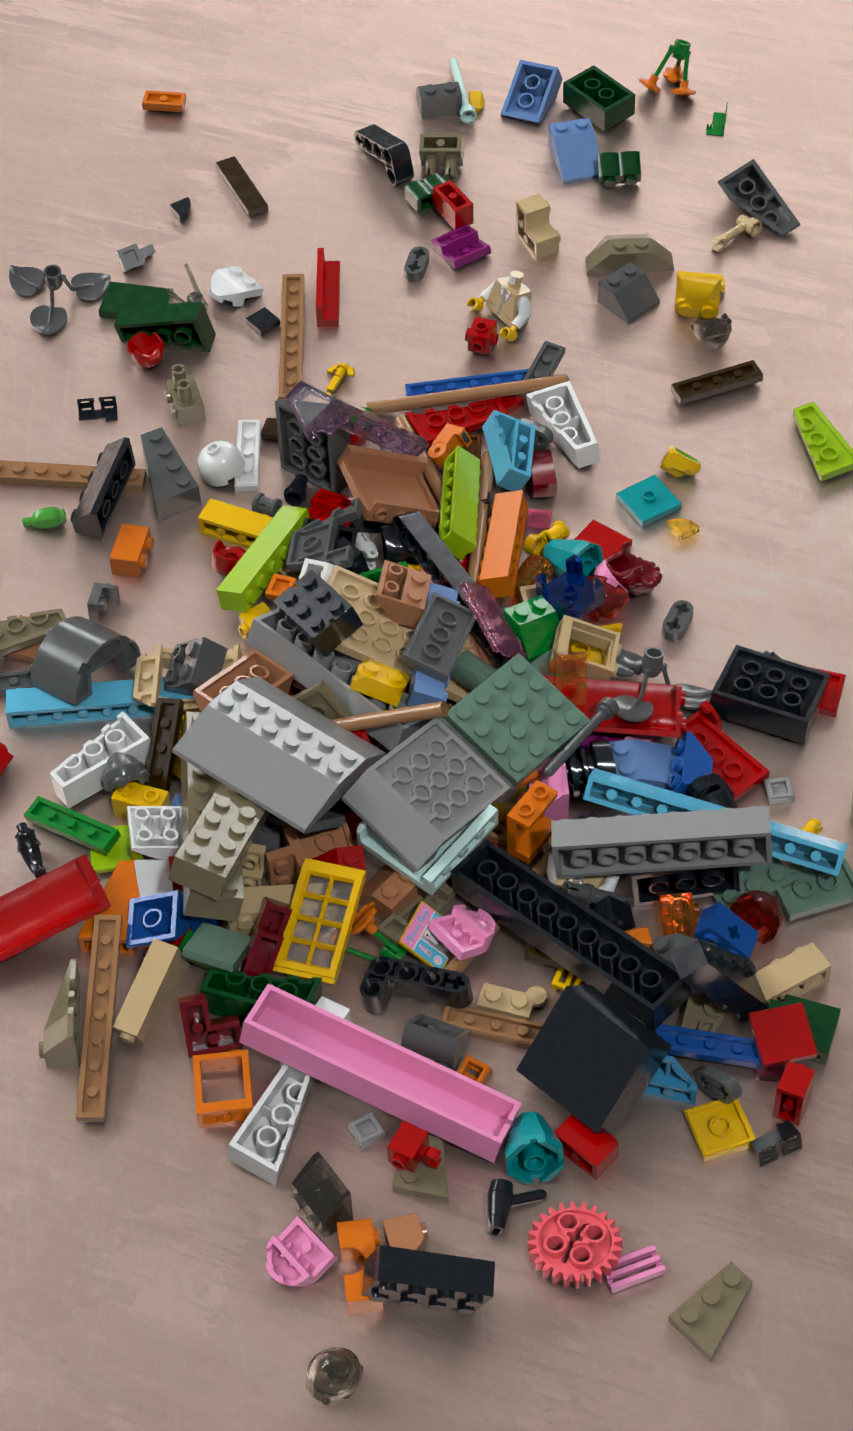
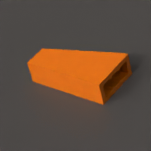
[78,860,140,956]

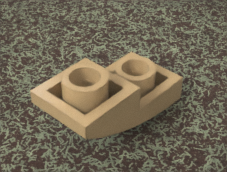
[242,843,266,887]

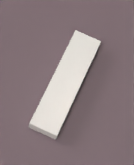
[234,420,261,492]

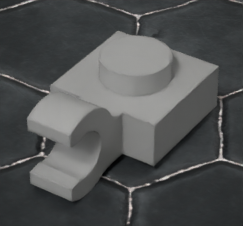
[115,244,156,272]

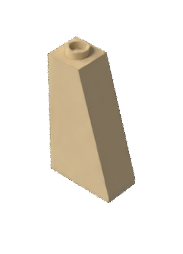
[113,938,190,1044]

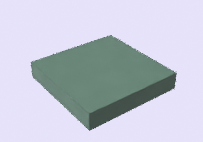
[182,922,251,972]

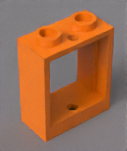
[192,1049,254,1128]

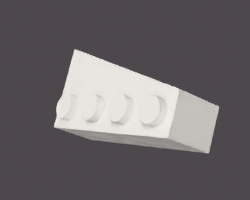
[526,381,600,469]
[50,711,150,808]
[228,1064,312,1187]

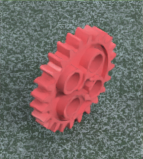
[528,1201,623,1289]

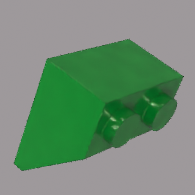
[501,595,559,662]

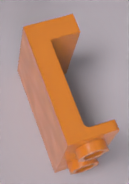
[507,780,558,864]

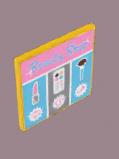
[397,901,452,969]

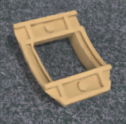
[133,644,242,711]

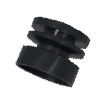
[562,739,616,799]

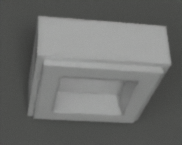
[763,777,795,805]
[347,1112,386,1150]

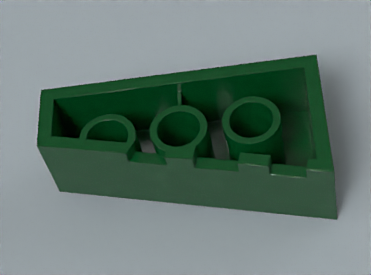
[114,301,216,352]

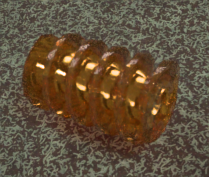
[508,555,554,604]

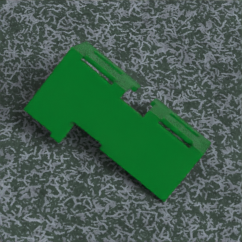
[706,102,728,136]

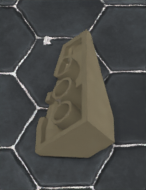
[39,959,80,1069]

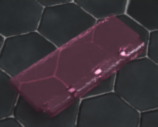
[459,581,527,658]

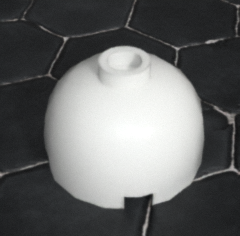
[197,440,245,487]

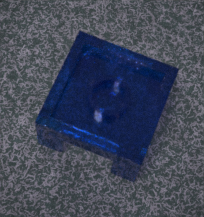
[535,554,605,621]

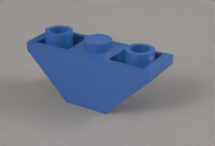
[669,731,713,795]

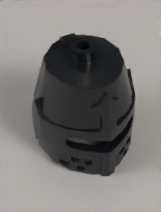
[381,525,418,564]
[686,773,738,808]

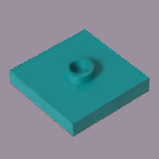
[616,475,682,527]

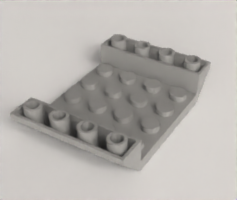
[341,717,518,872]

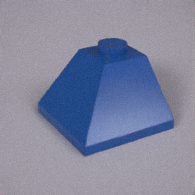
[126,890,191,949]

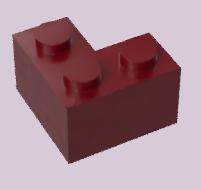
[178,993,244,1058]

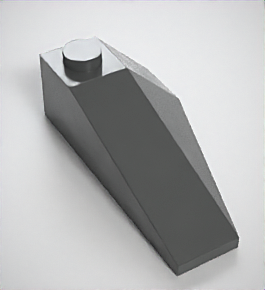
[718,159,800,237]

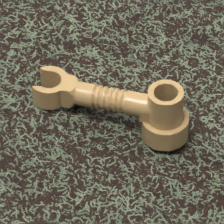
[711,214,762,252]

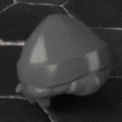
[102,752,150,795]

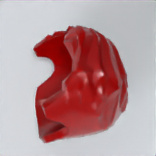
[126,332,165,368]
[211,540,246,576]

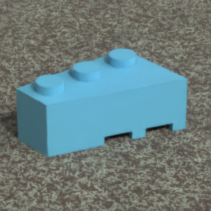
[482,410,536,491]

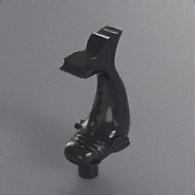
[14,822,47,879]

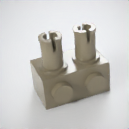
[419,134,465,181]
[164,364,206,427]

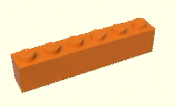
[477,490,528,599]

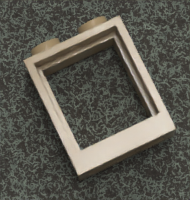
[549,615,622,680]

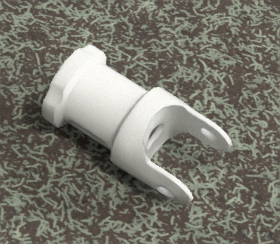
[355,532,378,570]

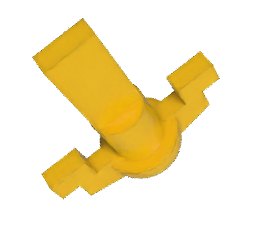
[326,362,355,392]

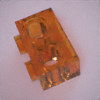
[549,652,587,705]
[658,892,700,939]

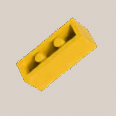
[198,498,273,549]

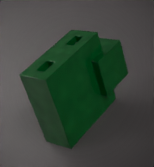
[768,994,841,1065]

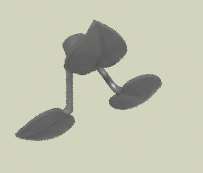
[9,265,111,335]
[614,647,712,722]

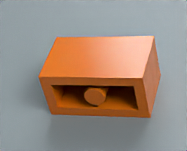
[109,523,154,578]

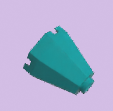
[543,539,604,591]
[505,1111,564,1184]

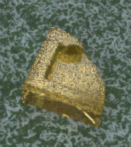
[666,518,700,541]

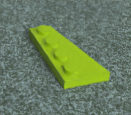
[793,402,853,482]

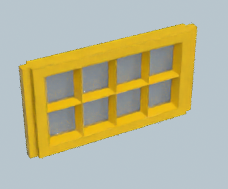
[273,858,367,985]

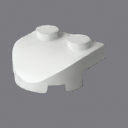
[209,266,263,307]

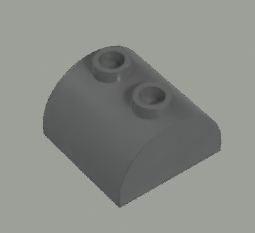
[401,1014,471,1069]

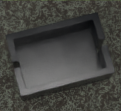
[273,569,363,657]

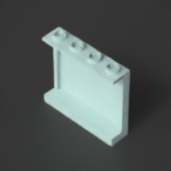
[357,804,498,896]

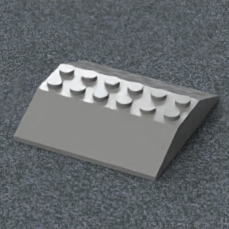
[172,677,386,833]

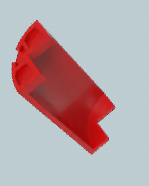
[543,675,686,738]
[0,854,111,962]

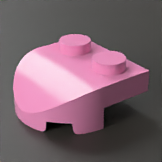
[428,905,496,961]
[265,1216,338,1287]

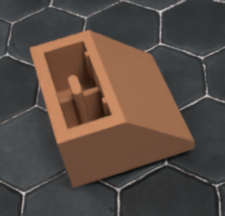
[375,560,432,629]

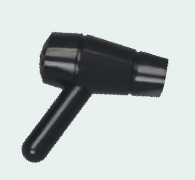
[487,1179,547,1237]

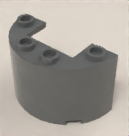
[29,616,141,706]

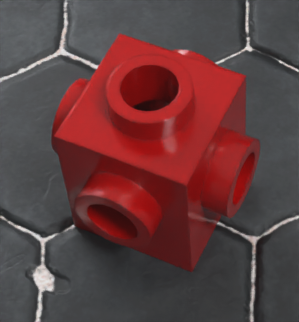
[465,317,499,355]

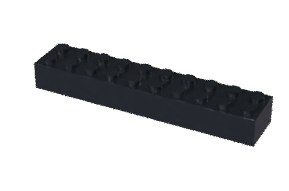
[450,839,691,1030]

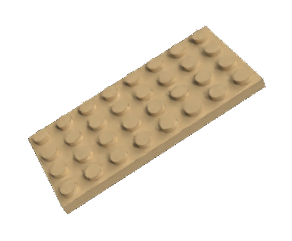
[328,565,496,703]

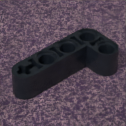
[354,124,414,186]
[359,956,473,1014]

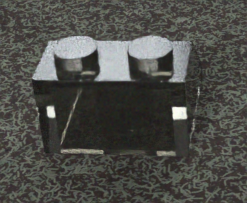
[290,1151,353,1239]

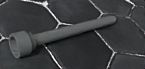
[544,697,619,777]

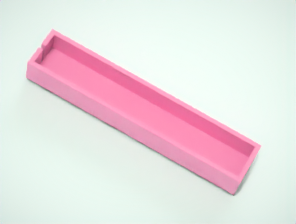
[239,984,522,1163]

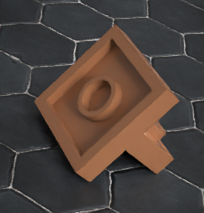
[265,828,312,886]

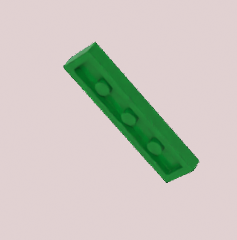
[23,796,121,855]

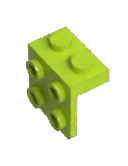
[90,824,144,873]

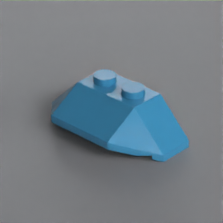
[643,1055,698,1106]

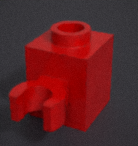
[387,1121,442,1173]

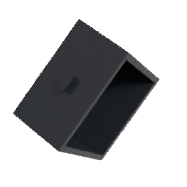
[516,984,672,1134]

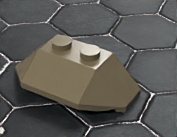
[585,233,674,275]

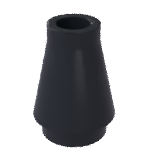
[284,474,308,506]

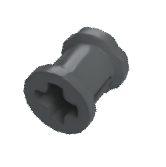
[252,492,282,517]

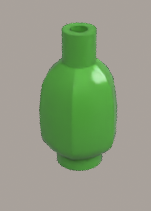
[22,507,67,530]

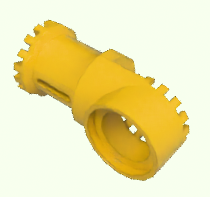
[523,520,570,557]

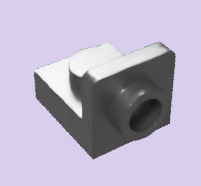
[87,582,120,621]

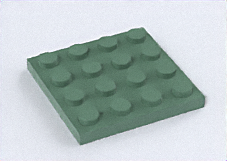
[445,653,591,787]

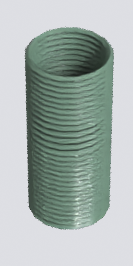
[450,650,497,691]

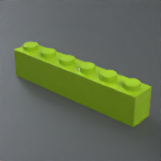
[439,446,481,560]
[216,505,310,613]

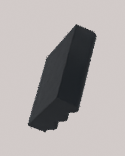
[245,307,280,335]

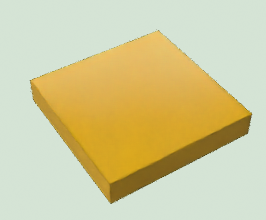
[683,1099,756,1162]

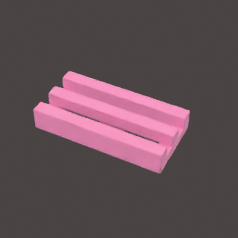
[602,1245,666,1293]

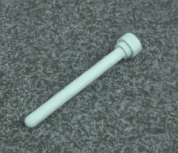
[449,58,477,123]

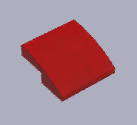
[308,488,354,527]

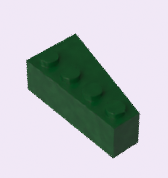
[200,969,322,1022]

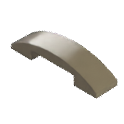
[377,876,457,945]

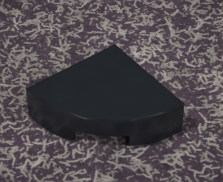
[170,197,191,222]

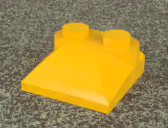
[674,271,722,319]
[349,658,410,707]

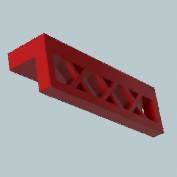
[316,248,340,327]

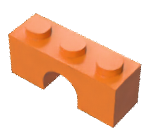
[337,1218,383,1315]

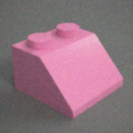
[528,753,569,821]

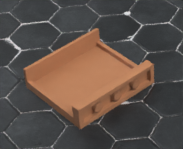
[337,444,440,531]

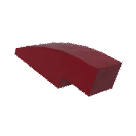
[530,449,557,498]
[241,897,292,976]

